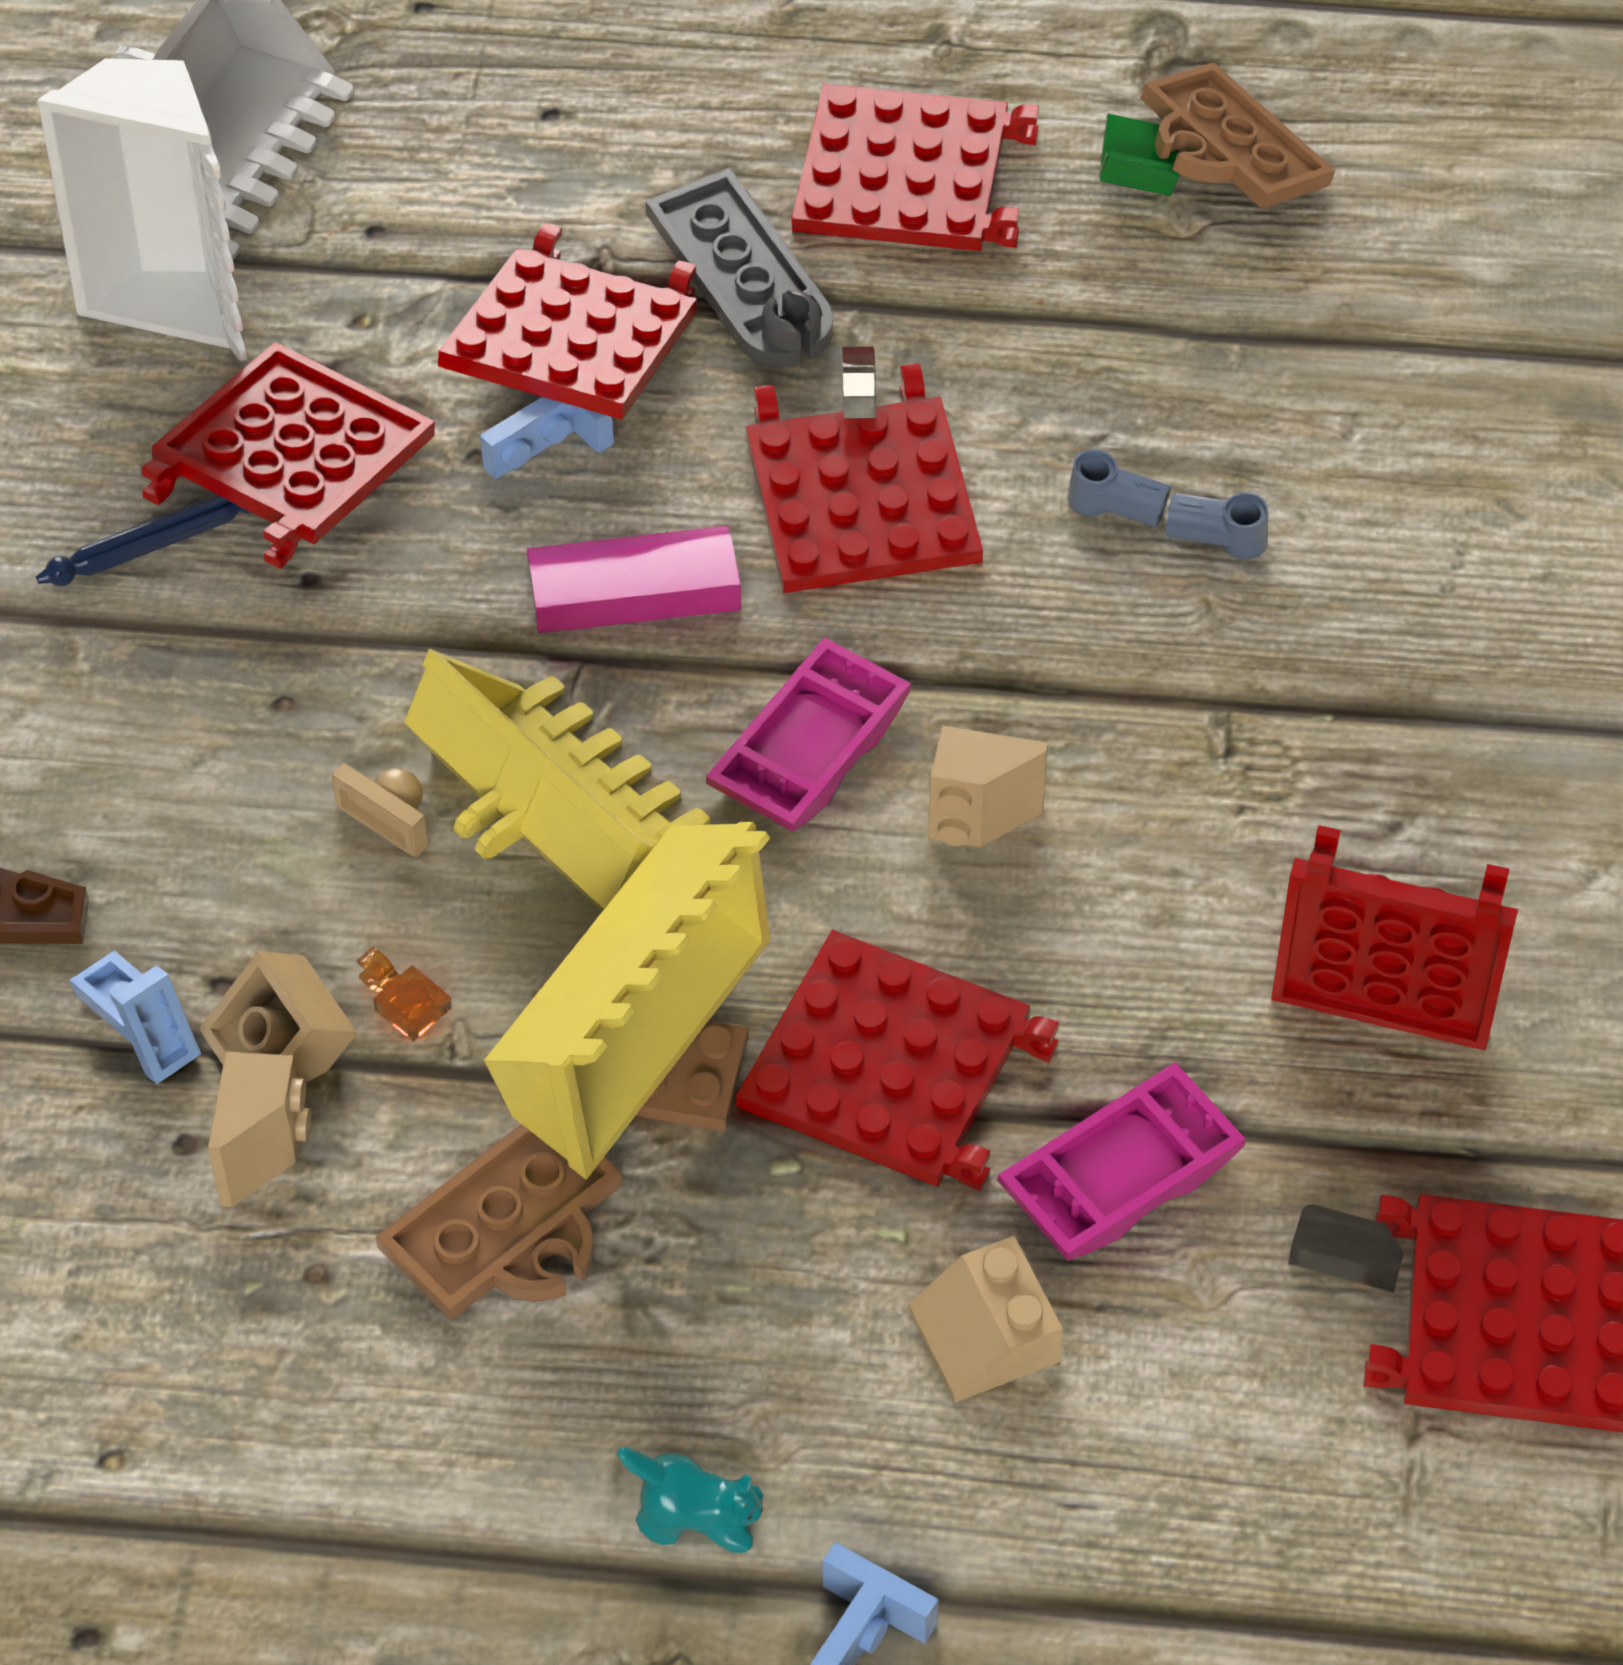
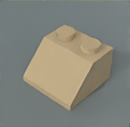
[928,725,1048,848]
[199,951,357,1083]
[208,1051,311,1207]
[908,1236,1063,1403]

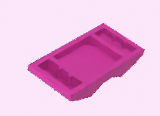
[706,637,911,832]
[998,1062,1246,1261]

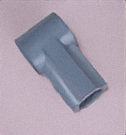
[1067,449,1172,527]
[1166,493,1268,560]

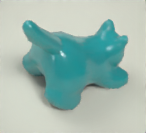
[617,1447,764,1553]

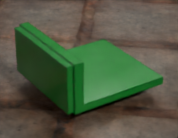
[1098,113,1180,196]

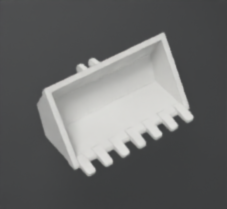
[113,0,354,260]
[37,58,247,361]

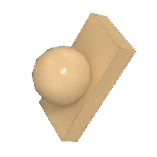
[331,763,429,858]

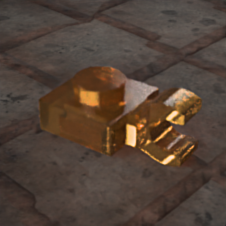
[357,947,452,1042]

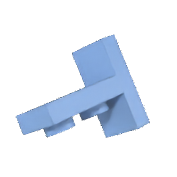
[480,396,614,480]
[69,951,201,1085]
[810,1542,939,1665]

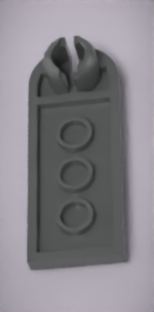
[645,168,833,367]

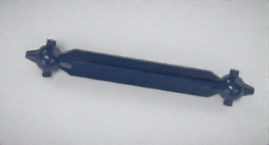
[35,495,252,586]

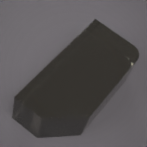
[842,346,876,418]
[1288,1204,1404,1293]

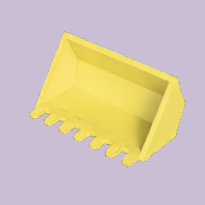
[404,649,710,912]
[484,822,770,1180]

